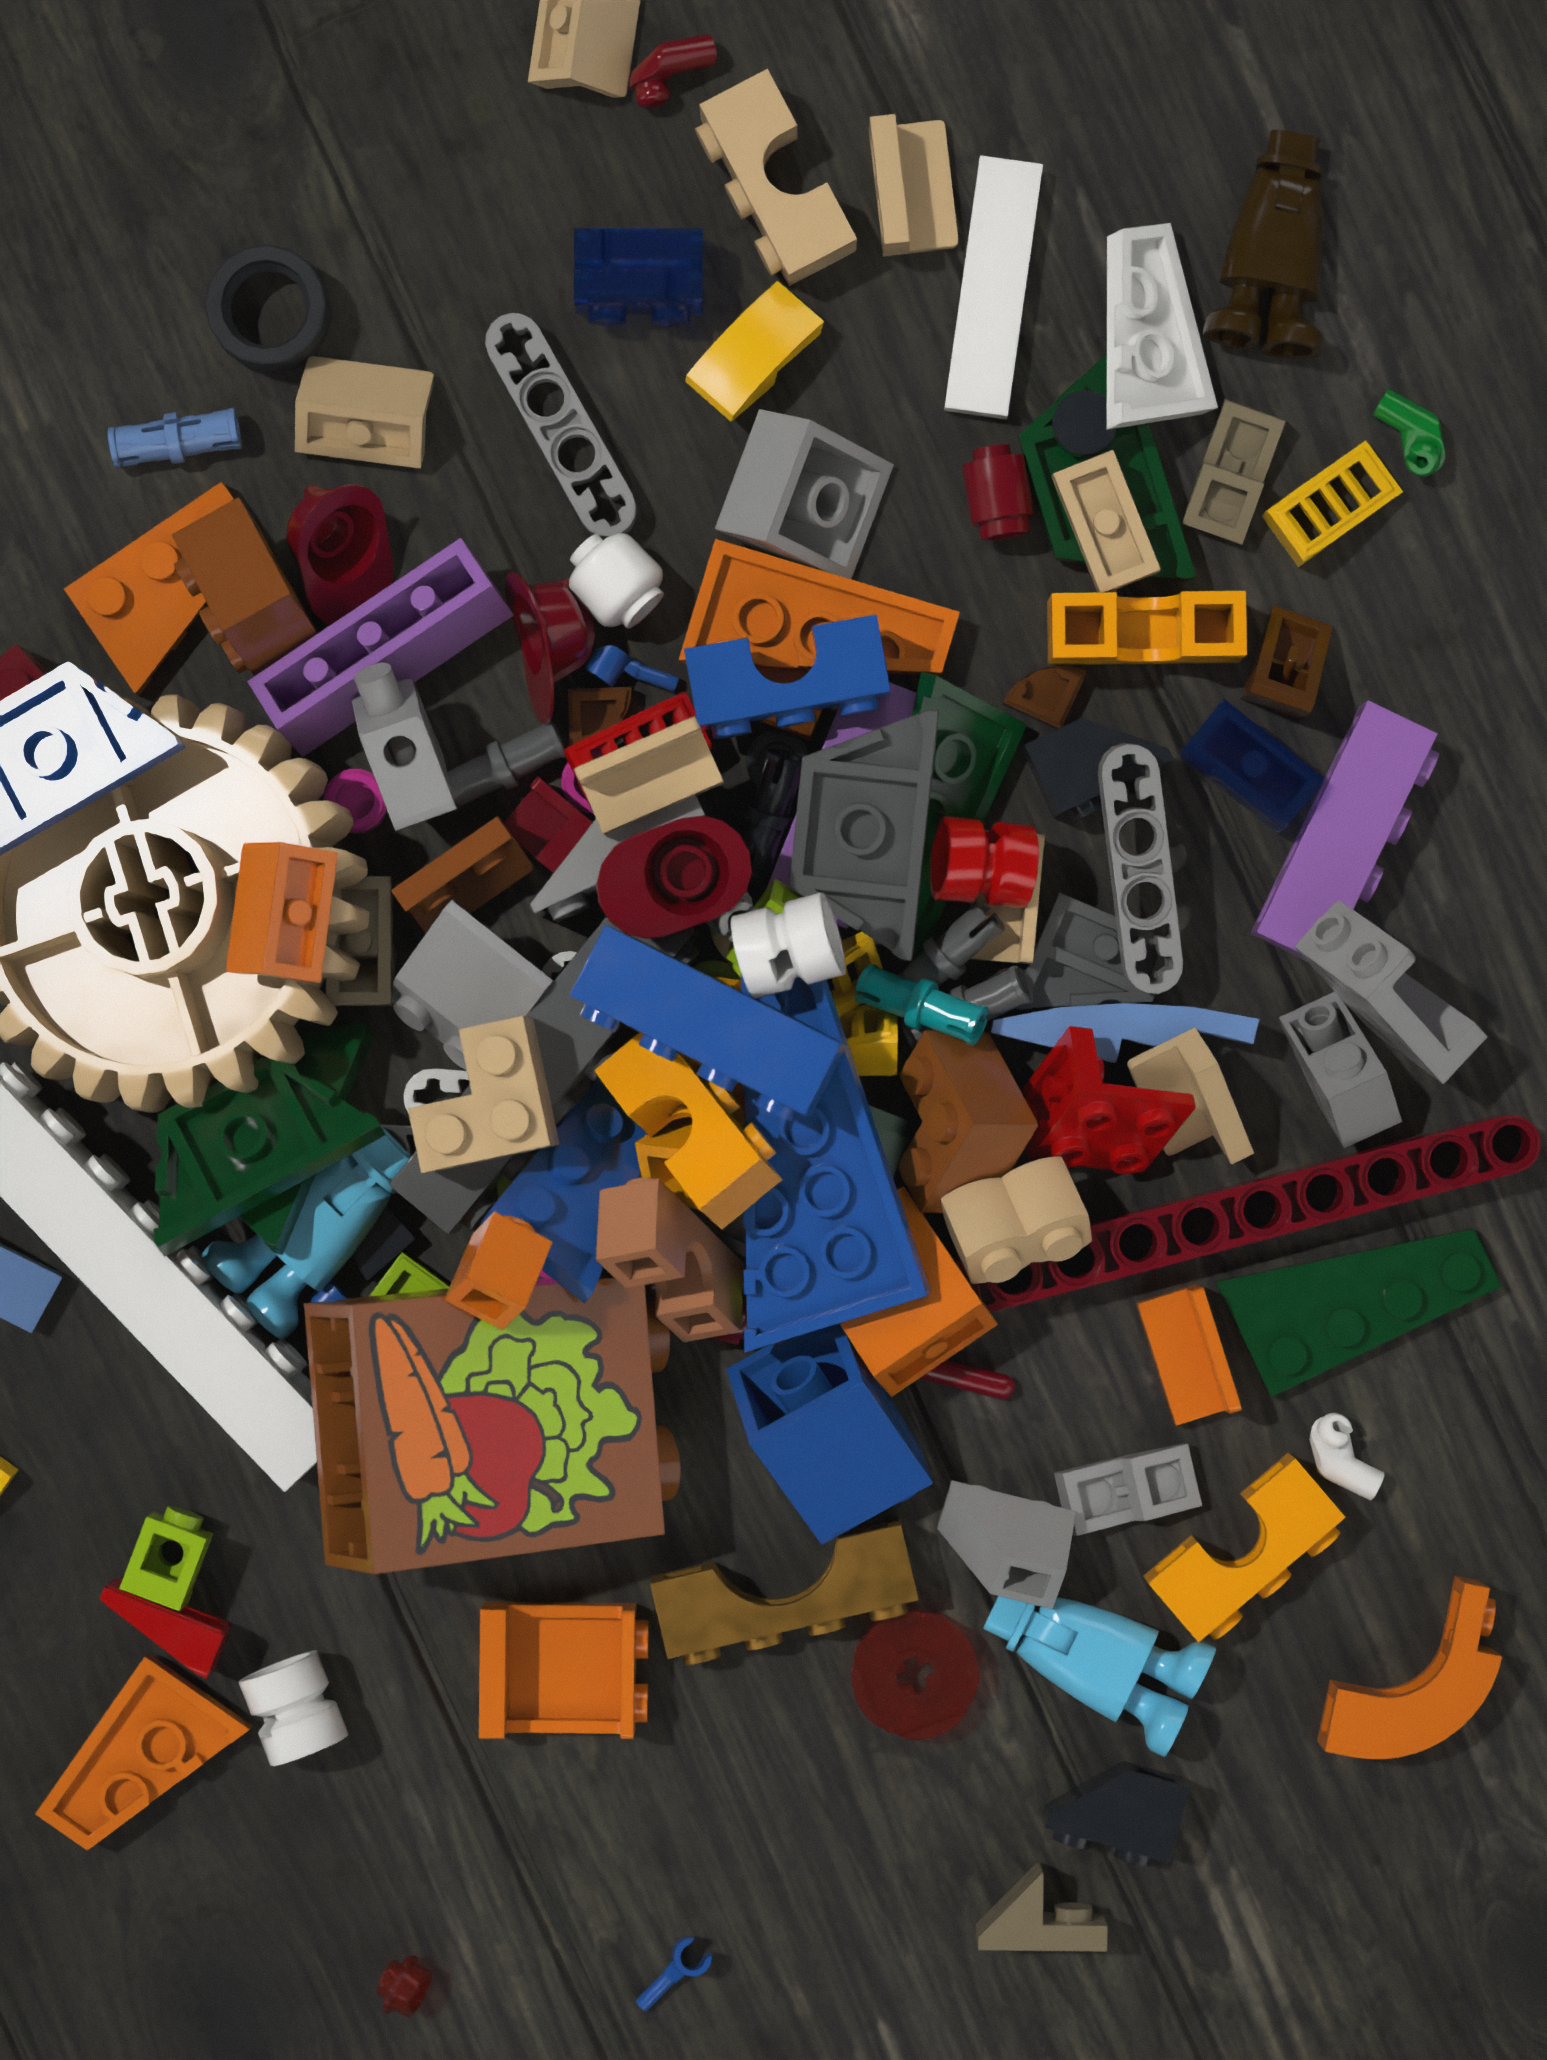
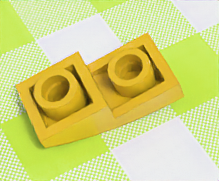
[685,281,824,422]

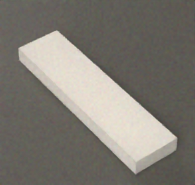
[944,155,1043,419]

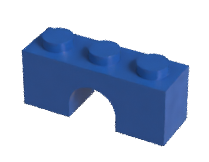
[684,614,891,739]

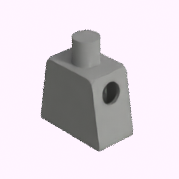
[352,662,456,831]

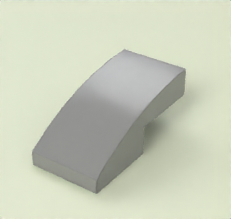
[1054,1443,1202,1536]

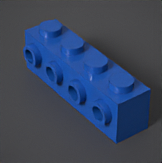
[569,925,847,1122]

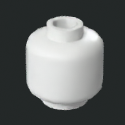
[569,533,664,629]

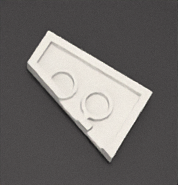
[1107,223,1218,430]

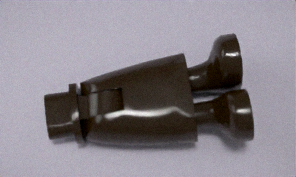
[1203,129,1324,359]

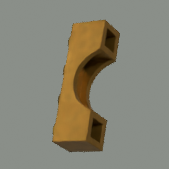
[650,1518,919,1665]

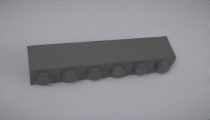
[389,917,701,1234]

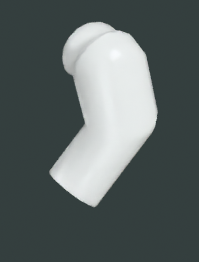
[1309,1413,1385,1501]

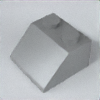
[715,409,894,579]
[392,900,553,1070]

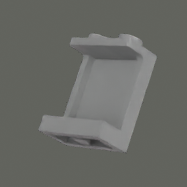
[1294,901,1487,1084]

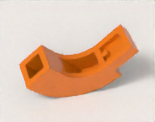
[1317,1575,1502,1759]

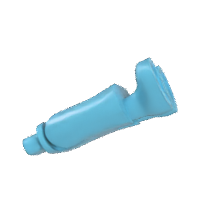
[200,1128,411,1340]
[983,1596,1216,1757]

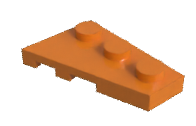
[64,482,234,696]
[35,1653,253,1851]

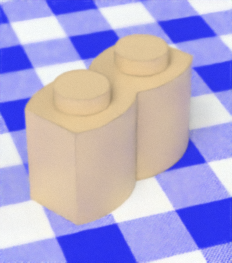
[941,1157,1092,1284]

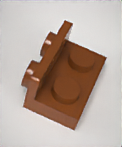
[391,816,533,934]

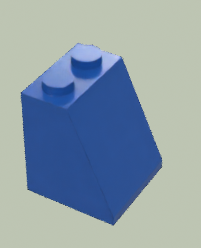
[726,1323,933,1545]

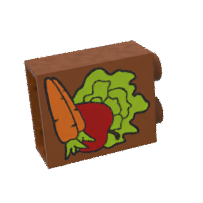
[304,1274,681,1574]

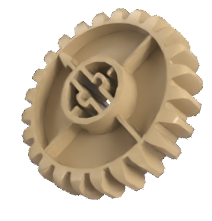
[0,694,369,1113]

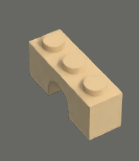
[695,69,857,286]

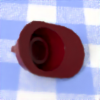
[286,484,393,626]
[505,572,595,724]
[596,815,752,939]

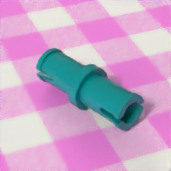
[855,963,989,1046]

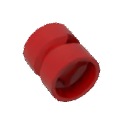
[929,816,1039,909]

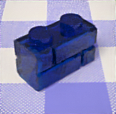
[574,228,704,326]
[1177,699,1325,833]

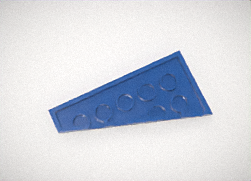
[741,973,931,1352]

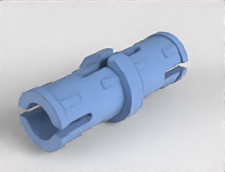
[108,408,242,469]

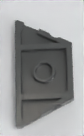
[789,709,940,960]

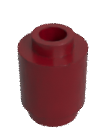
[962,444,1035,541]

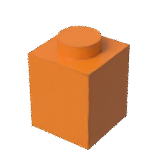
[444,1211,553,1330]

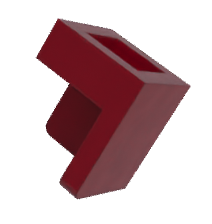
[504,776,593,873]

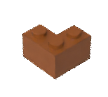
[172,497,320,676]
[897,1030,1039,1213]

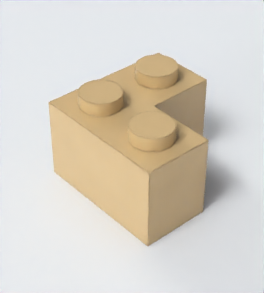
[408,1016,560,1173]

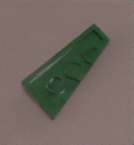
[911,671,1027,955]
[1214,1228,1502,1397]

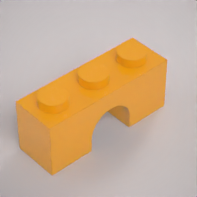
[1047,591,1247,665]
[594,1032,783,1230]
[1143,1453,1346,1643]

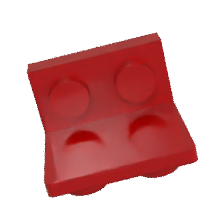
[1021,1026,1196,1174]

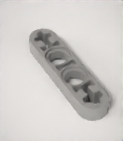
[485,313,637,540]
[1098,743,1183,994]

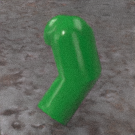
[1372,388,1446,477]

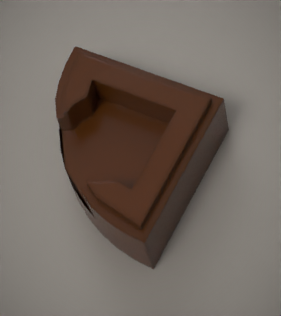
[1002,666,1087,730]
[568,687,632,746]

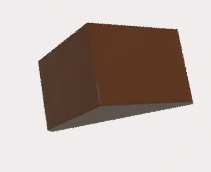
[1240,605,1333,720]

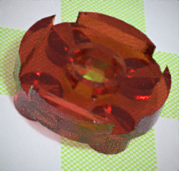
[851,1609,979,1740]

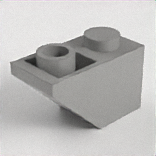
[1279,991,1402,1148]
[937,1480,1076,1609]

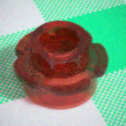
[377,1955,433,2018]

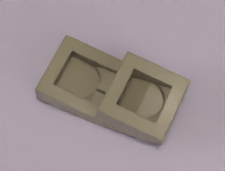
[1182,399,1286,544]

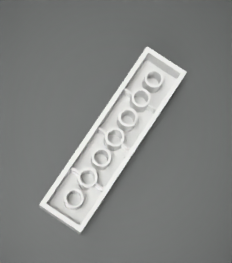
[0,1061,317,1492]

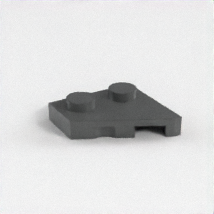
[1017,892,1169,1010]

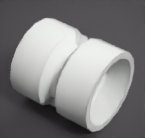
[731,893,846,999]
[239,1650,348,1766]

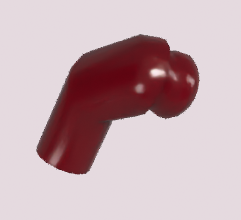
[629,34,717,109]

